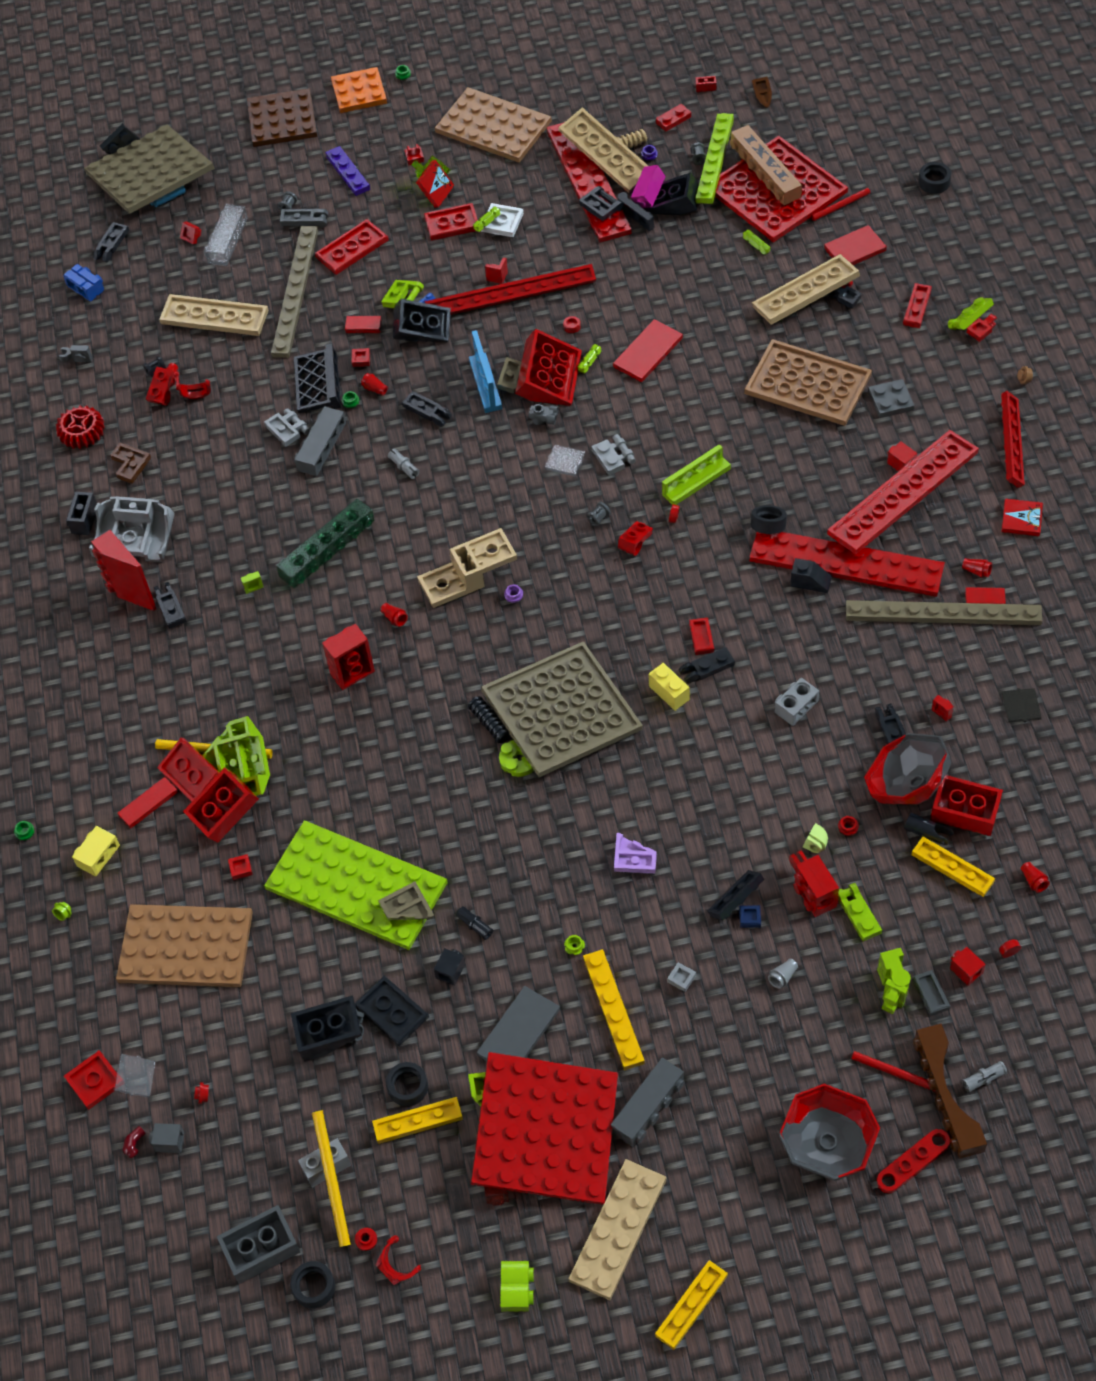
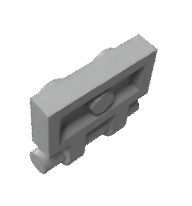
[264,408,310,447]
[592,434,636,476]

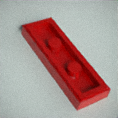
[903,283,932,328]
[117,777,178,829]

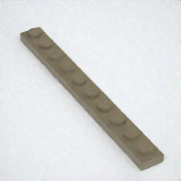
[271,226,318,358]
[846,600,1042,625]

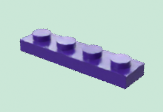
[325,146,370,196]

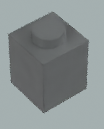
[149,1123,185,1153]

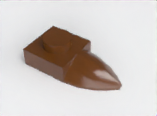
[752,76,772,108]

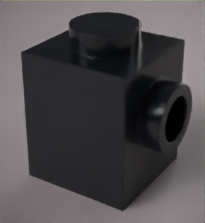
[434,948,465,986]

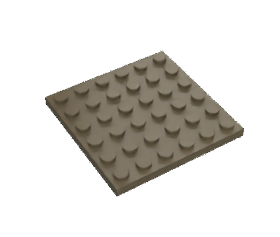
[84,124,215,214]
[481,641,643,777]

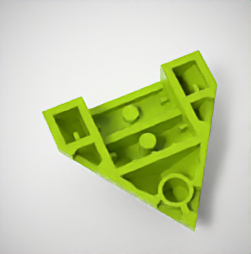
[202,716,270,796]

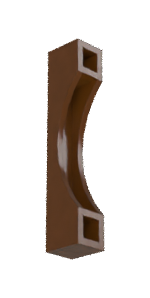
[913,1023,987,1159]

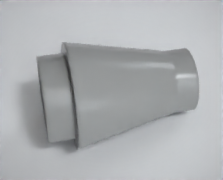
[768,959,798,989]

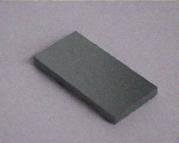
[477,986,560,1061]

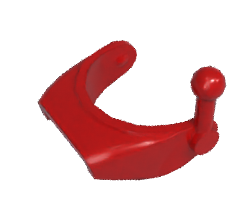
[173,371,211,399]
[375,1235,421,1285]

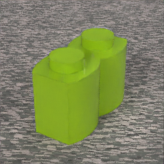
[501,1261,534,1312]

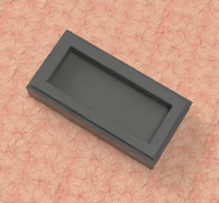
[912,970,951,1016]

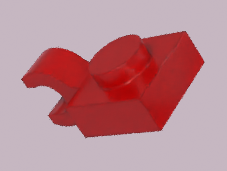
[966,314,997,342]

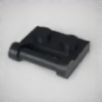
[579,186,624,221]

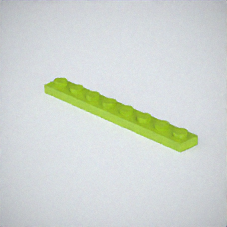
[696,113,734,204]

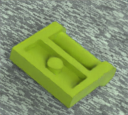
[381,280,424,308]

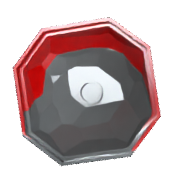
[864,733,951,805]
[779,1084,880,1181]

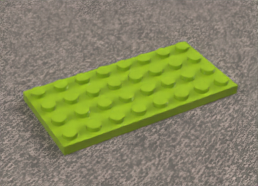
[264,820,448,950]

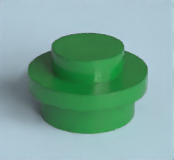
[395,65,411,80]
[342,391,360,408]
[14,821,35,840]

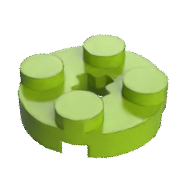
[499,740,534,777]

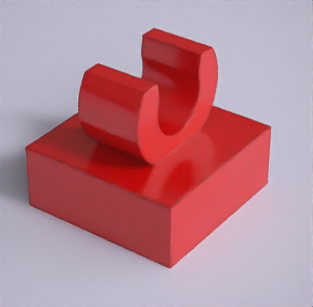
[404,144,424,165]
[180,221,202,244]

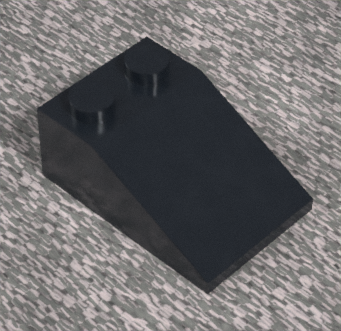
[644,172,699,215]
[392,299,451,342]
[291,995,362,1061]

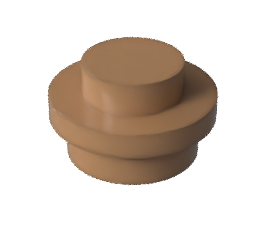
[1017,366,1033,384]

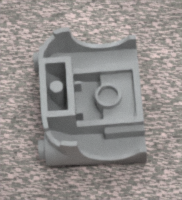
[89,496,174,563]

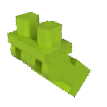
[877,948,911,1014]

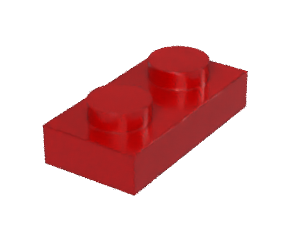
[656,104,691,132]

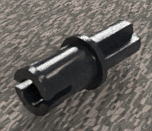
[456,906,494,940]

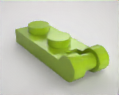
[948,297,994,330]
[838,883,882,942]

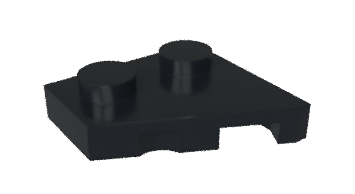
[100,123,140,155]

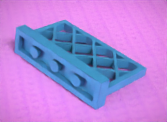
[469,330,502,413]

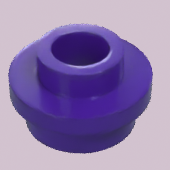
[641,145,658,161]

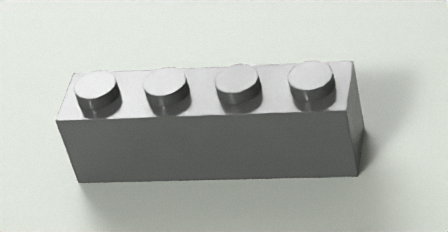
[294,406,346,476]
[611,1057,685,1147]

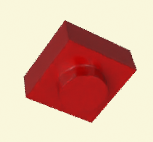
[352,348,370,367]
[931,695,954,721]
[228,854,253,880]

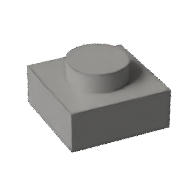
[667,962,696,992]

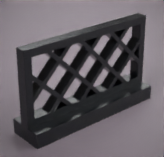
[294,343,341,413]

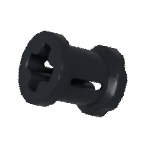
[143,356,166,378]

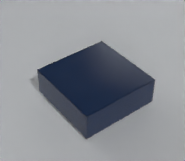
[739,905,761,928]

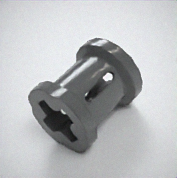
[690,142,706,165]
[277,191,298,211]
[586,502,611,526]

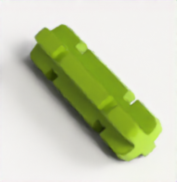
[473,206,501,232]
[743,230,770,255]
[578,344,601,374]

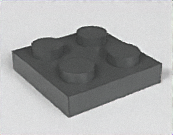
[868,379,914,418]

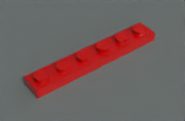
[1001,391,1025,488]

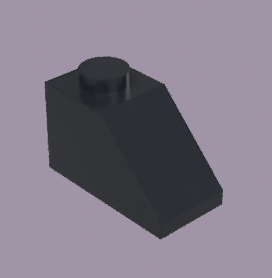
[790,558,832,593]

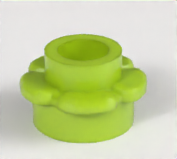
[52,902,72,921]
[564,935,585,955]

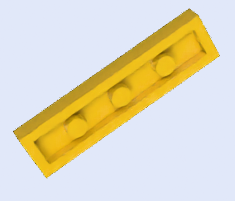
[911,837,995,897]
[372,1097,463,1144]
[655,1260,728,1350]

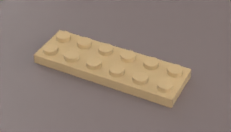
[559,107,648,193]
[752,254,860,325]
[159,294,269,336]
[568,1159,667,1300]

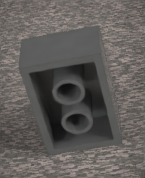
[216,1205,300,1284]

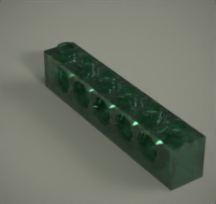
[276,498,375,588]

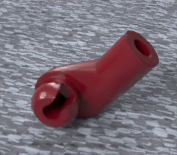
[122,1126,146,1158]

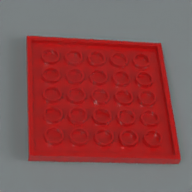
[715,136,848,243]
[471,1052,618,1205]

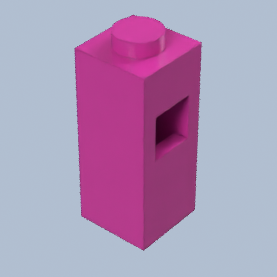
[631,165,666,208]

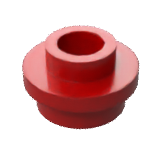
[838,816,859,836]
[194,1082,209,1104]
[355,1228,378,1251]

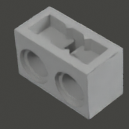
[775,678,819,726]

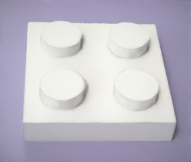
[481,203,524,237]

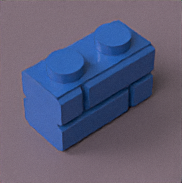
[63,264,104,301]

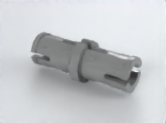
[388,449,419,479]
[962,1061,1007,1092]

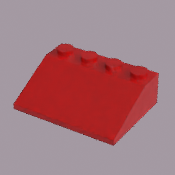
[515,329,582,406]
[91,530,157,611]

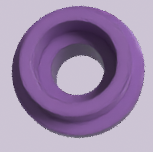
[504,584,523,603]

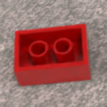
[322,623,375,690]
[183,767,259,843]
[930,775,1003,836]

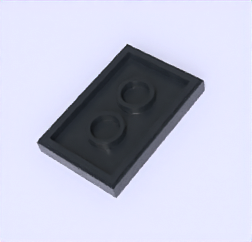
[355,975,429,1046]

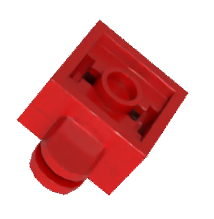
[789,850,839,917]

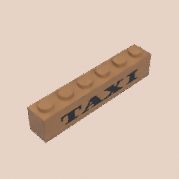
[730,125,802,205]

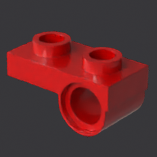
[146,367,174,406]
[618,521,653,556]

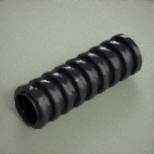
[468,696,511,743]

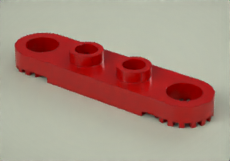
[877,1129,950,1194]

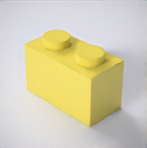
[649,663,690,711]
[72,826,120,876]

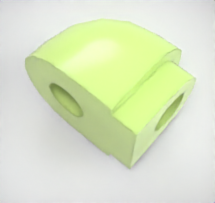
[803,823,828,853]

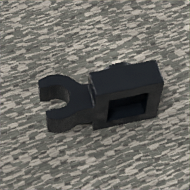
[829,286,862,309]

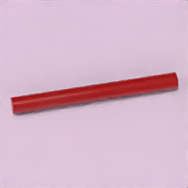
[811,188,871,221]
[851,1051,935,1092]

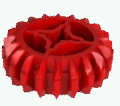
[56,405,105,449]

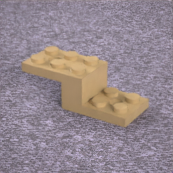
[417,528,517,608]

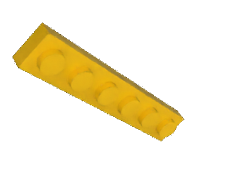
[583,949,645,1071]

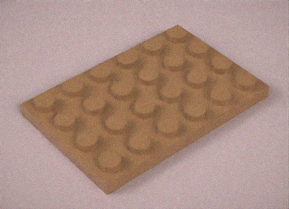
[435,87,552,163]
[744,339,872,426]
[116,904,253,987]

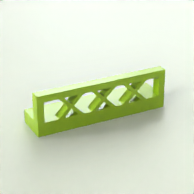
[662,444,731,505]

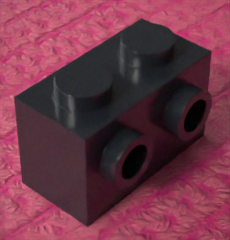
[66,491,97,535]

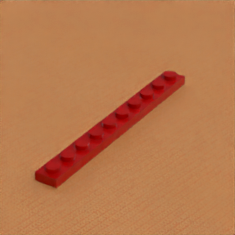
[424,264,596,315]

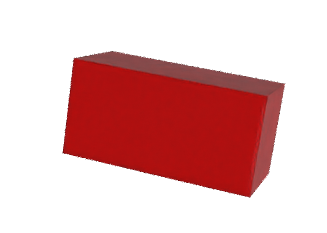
[695,76,717,92]

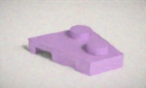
[614,833,657,874]

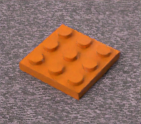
[331,67,387,113]

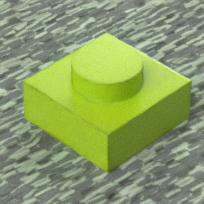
[241,571,264,594]

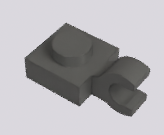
[59,345,93,362]

